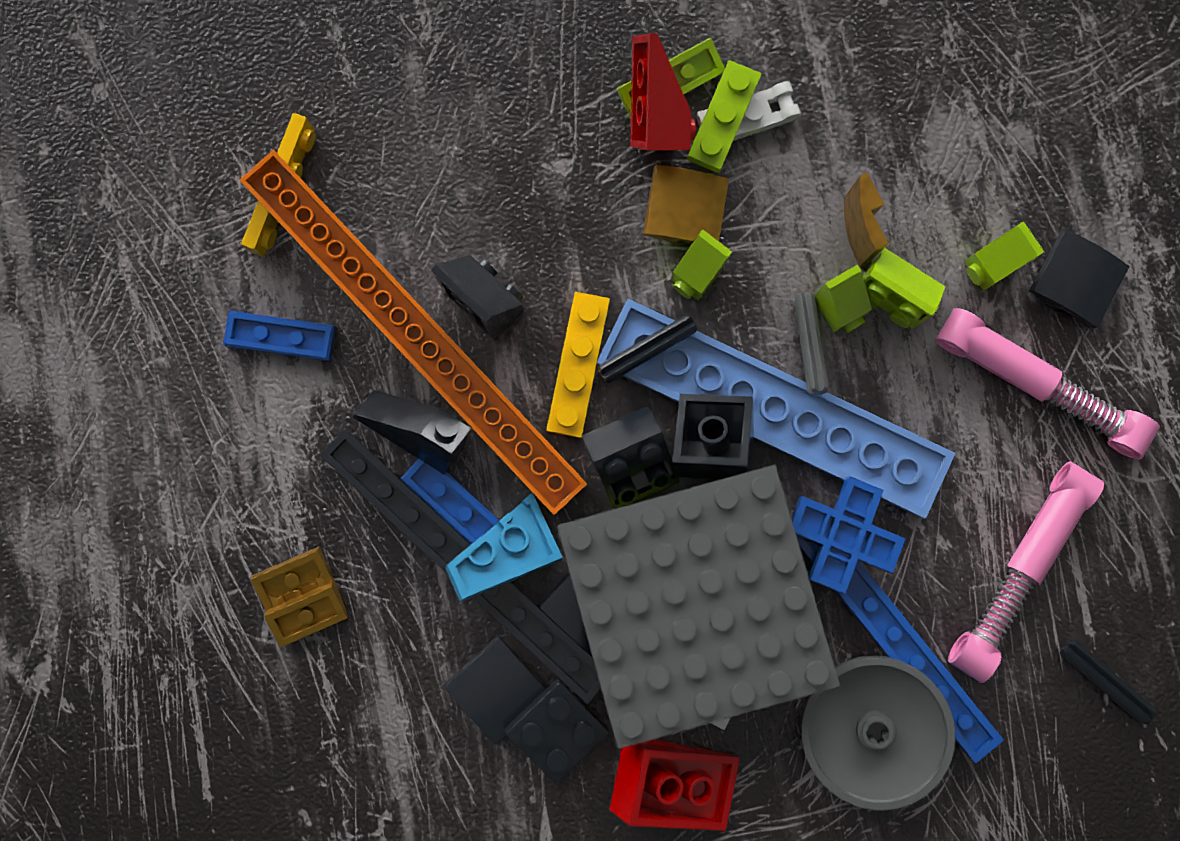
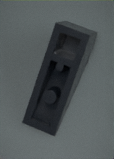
[353,390,471,475]

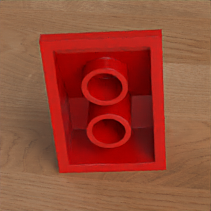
[630,33,696,150]
[609,739,740,831]

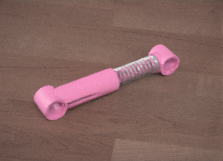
[935,308,1160,460]
[948,461,1104,683]

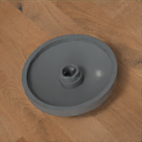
[801,656,955,810]

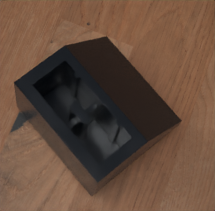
[582,406,680,509]

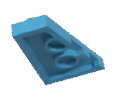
[445,492,562,602]

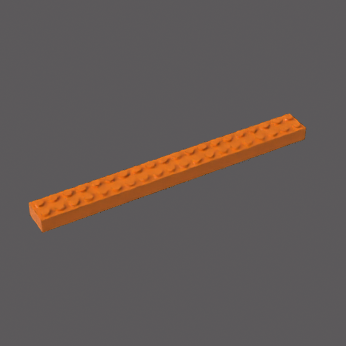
[240,149,587,515]

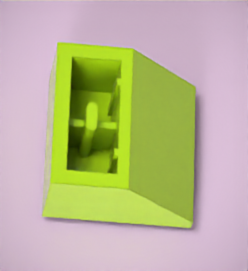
[863,248,946,329]

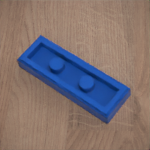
[223,310,337,362]
[400,459,499,544]

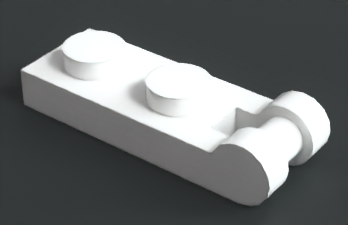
[697,81,801,141]

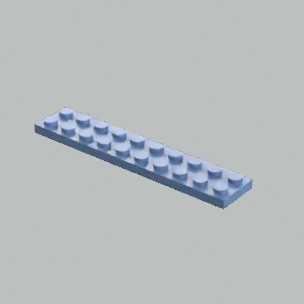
[597,299,955,519]

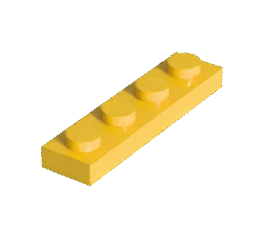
[241,113,315,257]
[546,291,610,439]

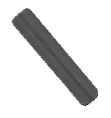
[794,292,829,395]

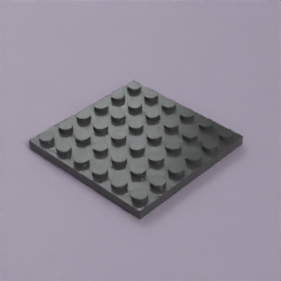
[557,465,840,749]

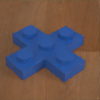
[791,476,906,594]

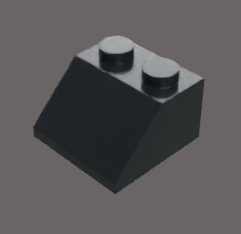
[673,394,754,479]

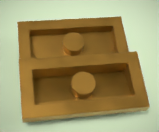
[643,165,729,244]
[844,172,889,267]
[250,546,348,648]

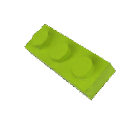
[616,38,725,119]
[687,60,762,173]

